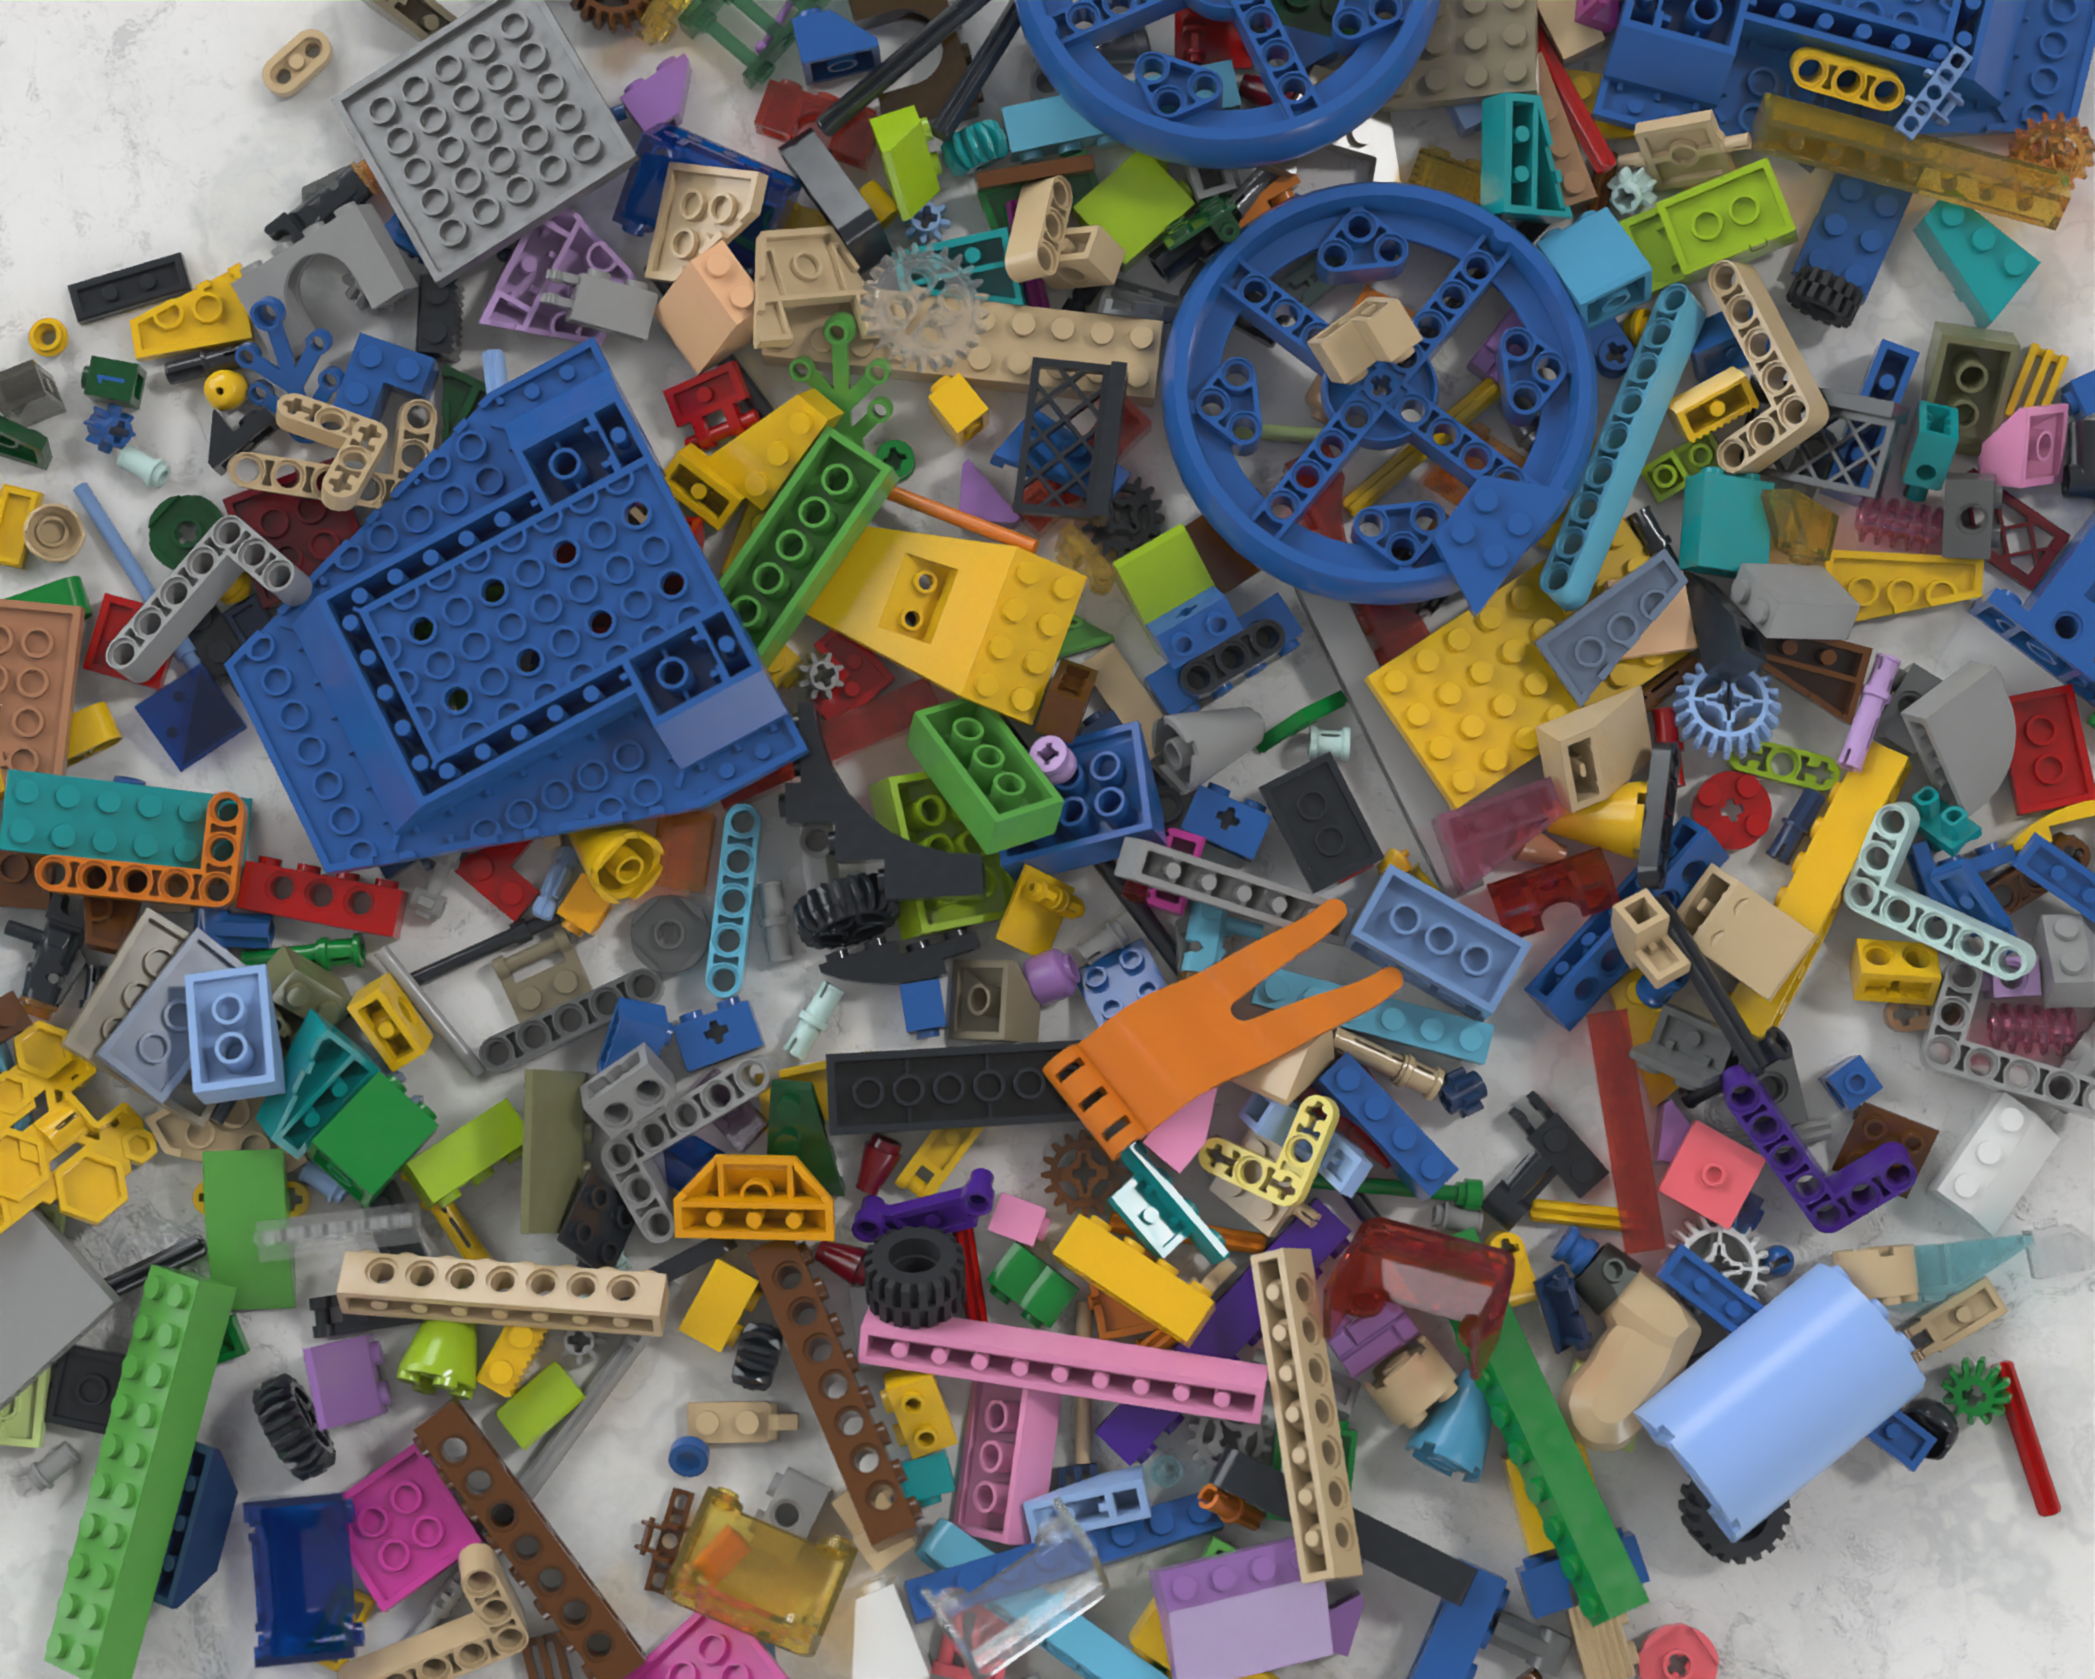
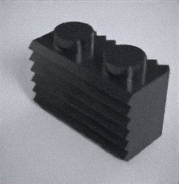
[415,274,465,363]

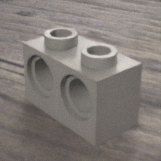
[580,1042,677,1139]

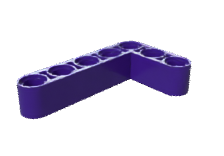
[1720,1065,1917,1233]

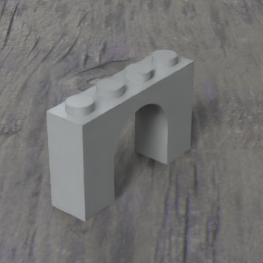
[231,201,419,367]

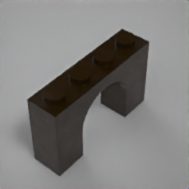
[848,0,984,130]

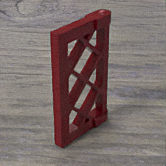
[1933,467,2070,591]

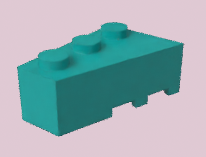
[1480,92,1573,224]
[1913,189,2041,329]
[255,1007,381,1160]

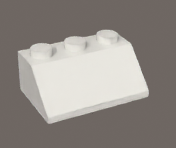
[1926,1092,2060,1237]

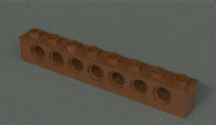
[748,1240,924,1553]
[413,1395,646,1679]

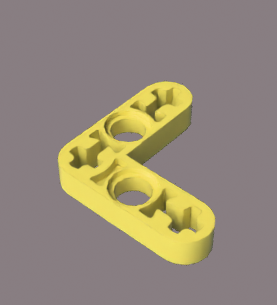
[1198,1095,1340,1207]

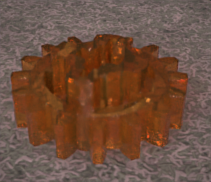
[2007,112,2095,196]

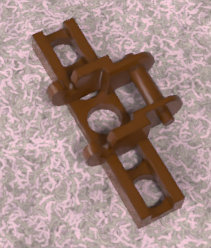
[634,1487,695,1596]

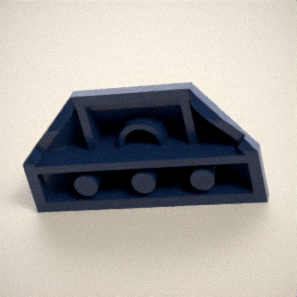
[153,1441,238,1609]

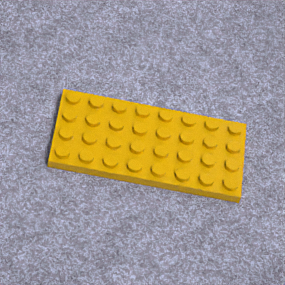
[1364,517,1699,812]

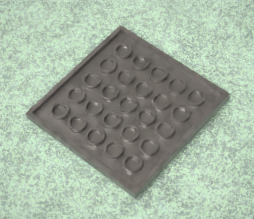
[331,0,641,288]

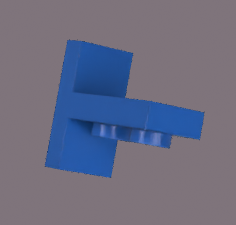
[1906,840,2016,922]

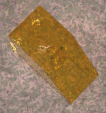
[1761,489,1840,565]

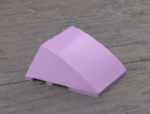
[477,207,637,346]

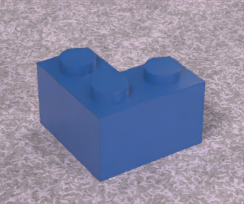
[333,332,442,422]

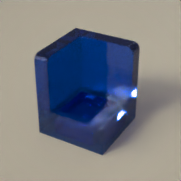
[663,1135,725,1192]

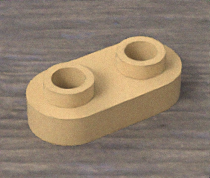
[262,29,333,98]

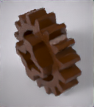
[1041,1130,1128,1217]

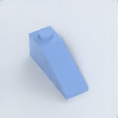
[1023,1465,1151,1543]

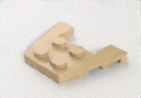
[753,226,899,349]

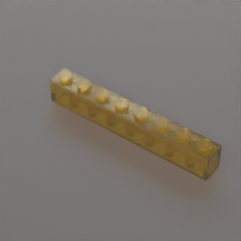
[1752,92,2071,231]

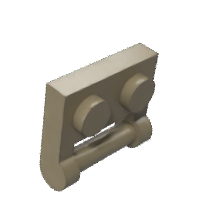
[491,927,593,1023]

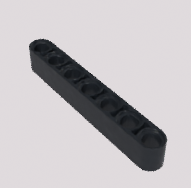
[1209,1445,1479,1607]

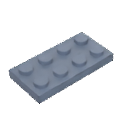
[94,928,246,1105]

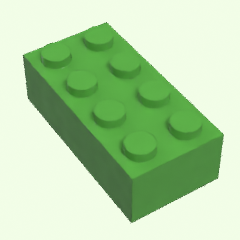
[906,698,1064,855]

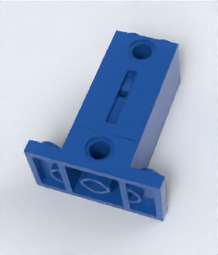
[1967,510,2095,707]

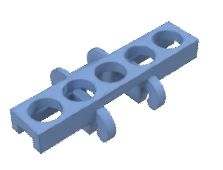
[1892,45,1973,142]

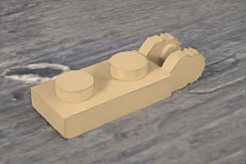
[1898,1276,2008,1363]

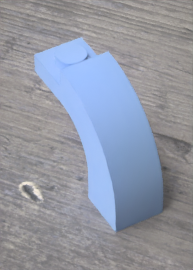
[1238,1092,1373,1198]

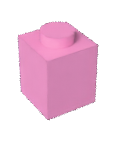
[988,1192,1052,1247]

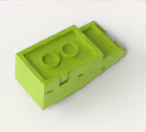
[1619,157,1798,297]

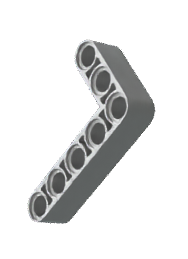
[106,515,313,683]
[1919,959,2095,1119]
[601,1055,780,1244]

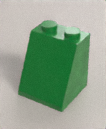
[306,1071,439,1209]

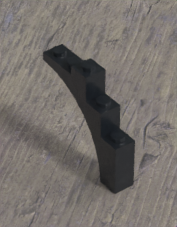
[778,701,987,902]

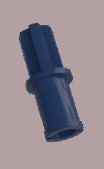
[1765,788,1825,866]

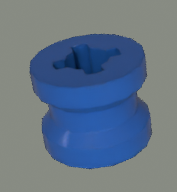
[1550,1225,1600,1276]

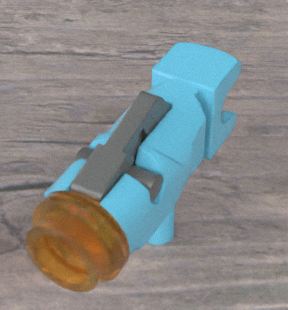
[1175,899,1264,982]

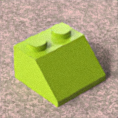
[869,105,943,222]

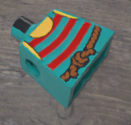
[1901,400,1959,502]

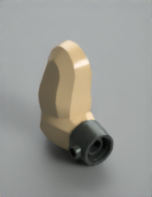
[1557,1242,1701,1452]

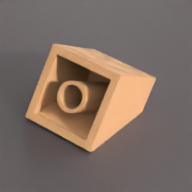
[654,240,755,375]

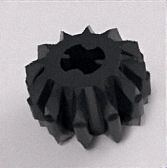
[731,1322,784,1392]

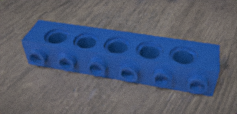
[1524,815,1730,1032]

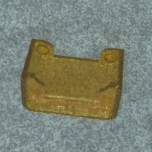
[664,1486,859,1657]

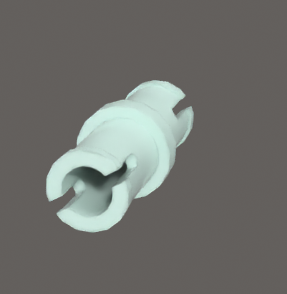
[783,980,845,1061]

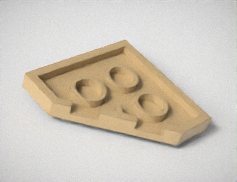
[644,162,769,284]
[145,1096,310,1175]

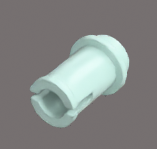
[116,444,171,488]

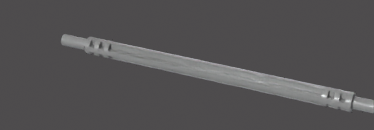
[409,1281,683,1637]

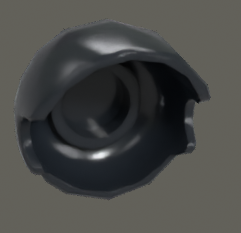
[1901,1397,1959,1460]

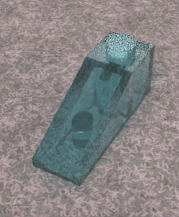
[1914,1234,2033,1303]

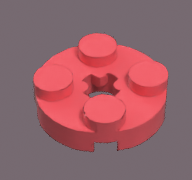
[1637,1623,1719,1679]

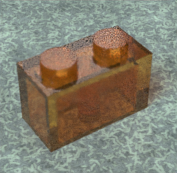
[655,811,717,895]

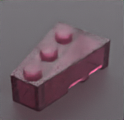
[1431,776,1564,896]

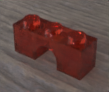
[754,79,877,171]
[1486,847,1620,938]

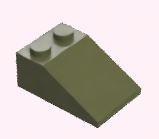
[1921,321,2021,456]

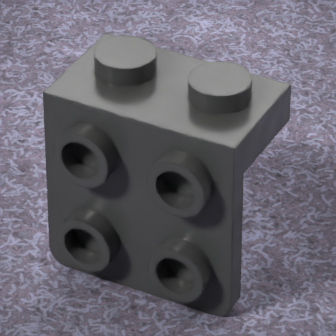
[1628,1002,1734,1091]

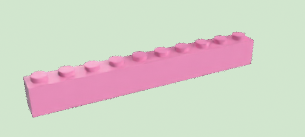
[858,1305,1268,1424]

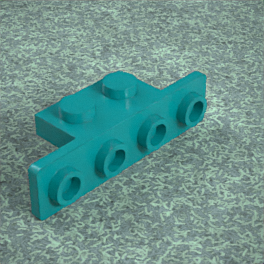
[1107,1140,1230,1265]

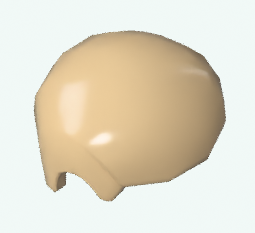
[23,503,86,563]

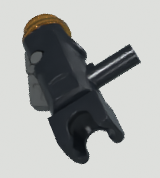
[264,159,380,264]
[4,893,88,1021]

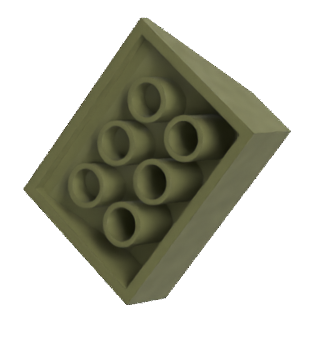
[520,1069,594,1234]

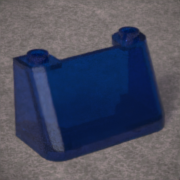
[612,122,803,283]
[243,1491,365,1668]

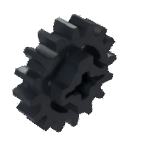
[1081,477,1165,560]

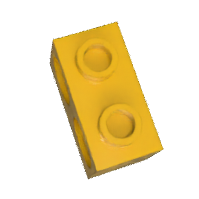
[1849,938,1942,1006]

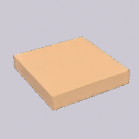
[1603,571,1697,660]

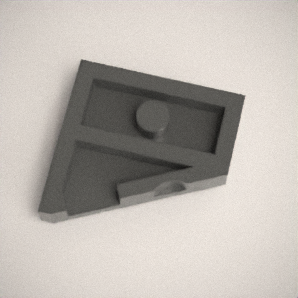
[1097,278,1184,324]

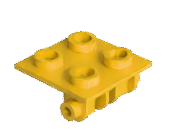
[995,864,1086,956]

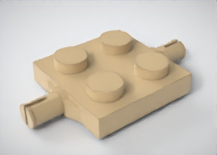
[1618,109,1752,191]
[1208,1128,1322,1237]

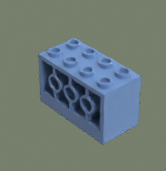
[1344,864,1532,1022]

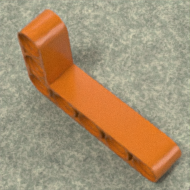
[34,791,248,910]

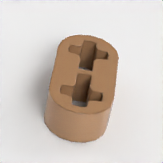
[1883,1003,1961,1033]

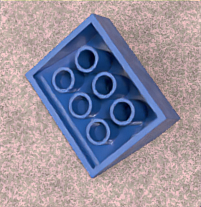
[999,721,1167,883]

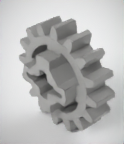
[1186,1414,1274,1474]

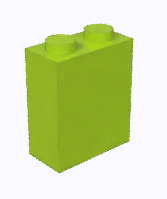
[1072,151,1195,274]

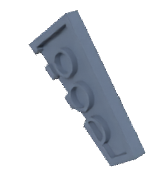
[1533,549,1688,707]

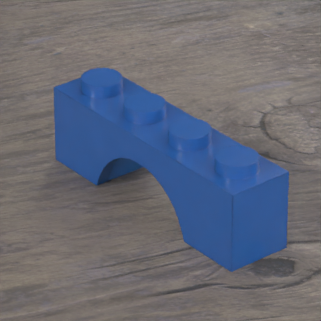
[1311,1052,1459,1202]

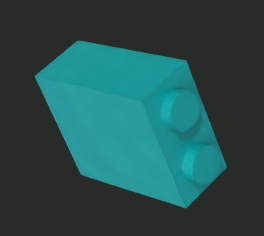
[1678,467,1775,579]

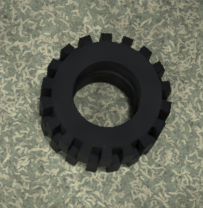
[864,1225,966,1329]
[1678,1475,1791,1565]

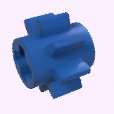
[84,403,136,454]

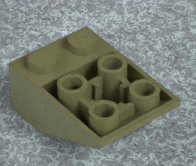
[266,945,352,1061]

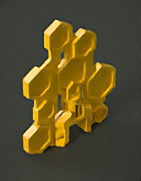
[0,1020,158,1236]

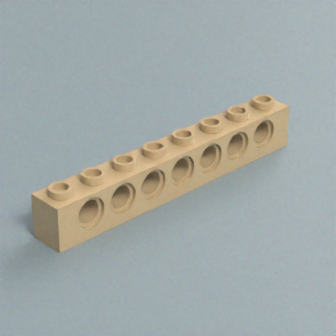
[1250,1248,1363,1584]
[336,1250,670,1337]

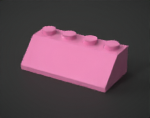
[953,1380,1062,1545]

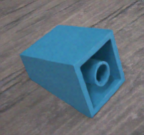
[1536,207,1652,331]

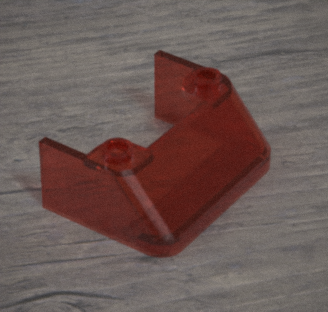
[1323,1217,1515,1380]

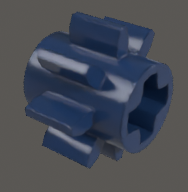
[1438,1067,1488,1118]

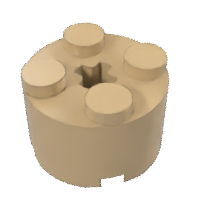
[1832,1244,1919,1306]
[1363,1335,1458,1429]

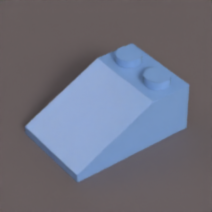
[184,964,286,1105]

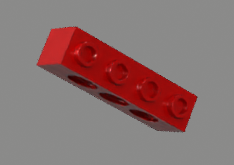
[236,856,409,939]

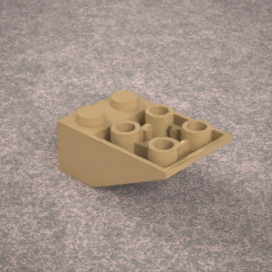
[1535,686,1652,813]
[1676,863,1818,1002]

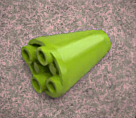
[396,1286,478,1401]

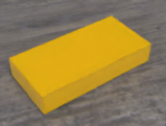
[0,483,45,570]

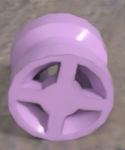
[1029,735,1077,785]

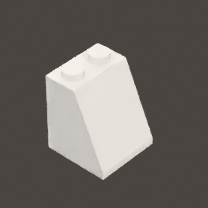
[851,1573,932,1679]

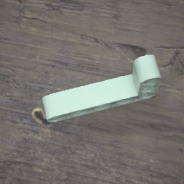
[1843,801,2037,981]

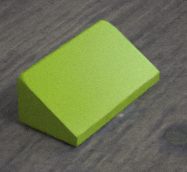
[495,1361,586,1451]

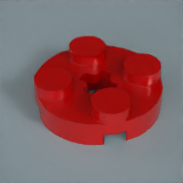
[1690,771,1772,851]

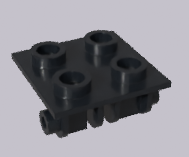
[556,1169,635,1269]

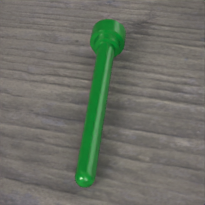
[1311,1173,1483,1212]

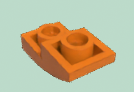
[1238,174,1301,228]

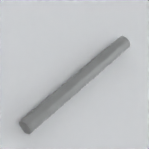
[374,945,486,1079]

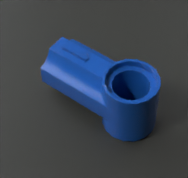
[193,908,275,951]

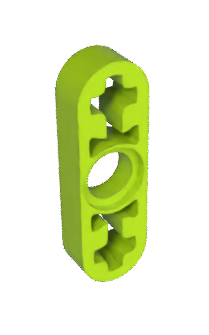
[1725,741,1840,792]

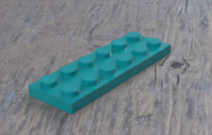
[0,769,253,878]

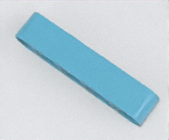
[706,804,763,999]

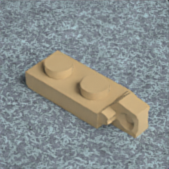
[687,1401,799,1443]

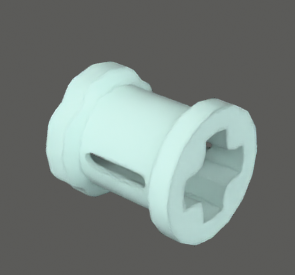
[1308,725,1350,762]

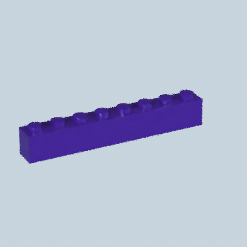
[1094,1197,1352,1466]

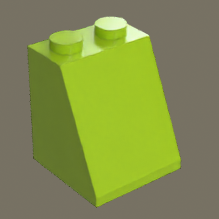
[1111,523,1216,656]

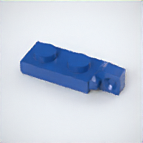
[1930,857,2019,955]

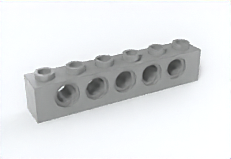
[1114,837,1355,946]

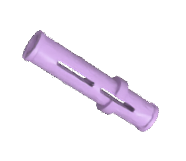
[1837,653,1901,773]

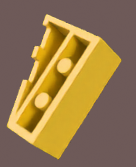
[702,388,844,511]

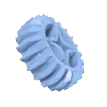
[1672,662,1782,761]

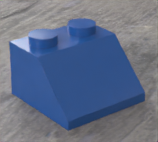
[791,8,881,86]

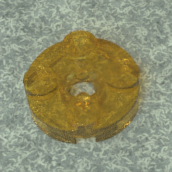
[636,0,696,46]

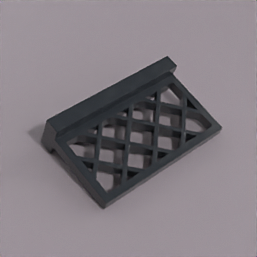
[1013,357,1129,527]
[1740,374,1910,500]

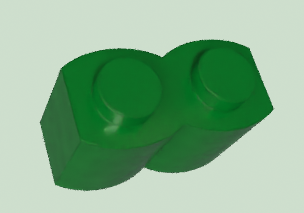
[986,1241,1080,1330]

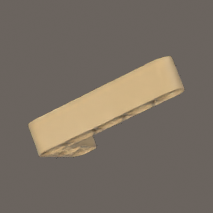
[1708,260,1829,474]
[227,399,437,509]
[337,1543,529,1679]

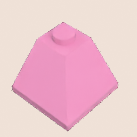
[1978,403,2069,488]

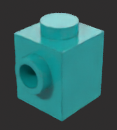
[900,1448,956,1508]

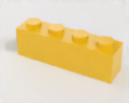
[1052,1213,1216,1349]

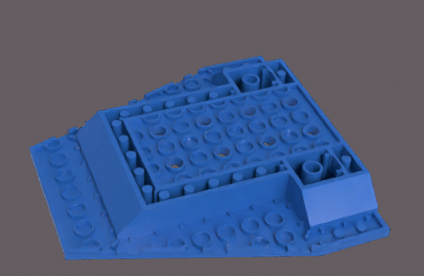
[1591,0,2095,147]
[224,337,810,875]

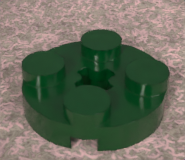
[148,495,224,571]

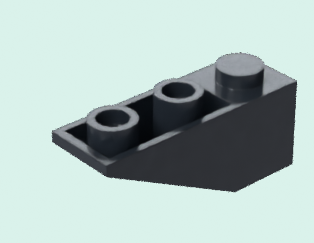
[1684,571,1768,684]

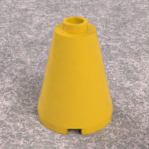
[1540,781,1648,860]
[567,823,664,904]

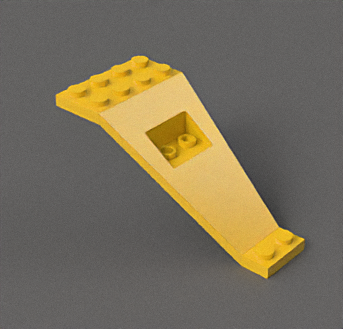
[719,500,1088,725]

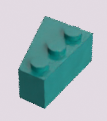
[891,227,1027,305]

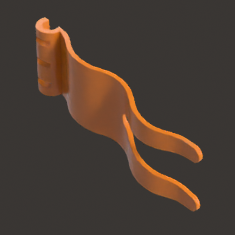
[1042,899,1403,1162]

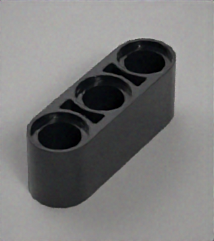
[1179,619,1286,700]

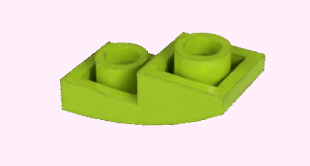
[1641,430,1721,503]

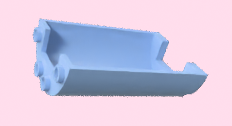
[1633,1263,1926,1543]

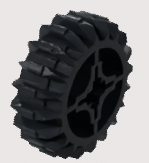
[793,872,901,950]
[252,1373,336,1481]

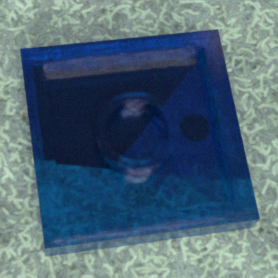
[134,661,248,772]

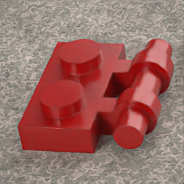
[663,361,760,451]

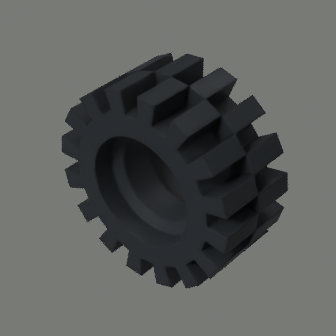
[1786,265,1865,328]

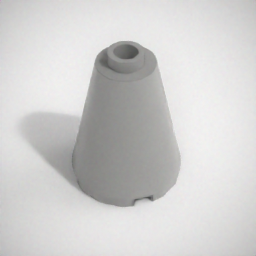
[1151,707,1266,792]

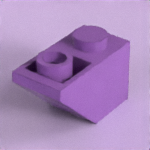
[620,53,692,145]

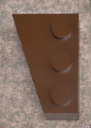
[1760,633,1873,725]

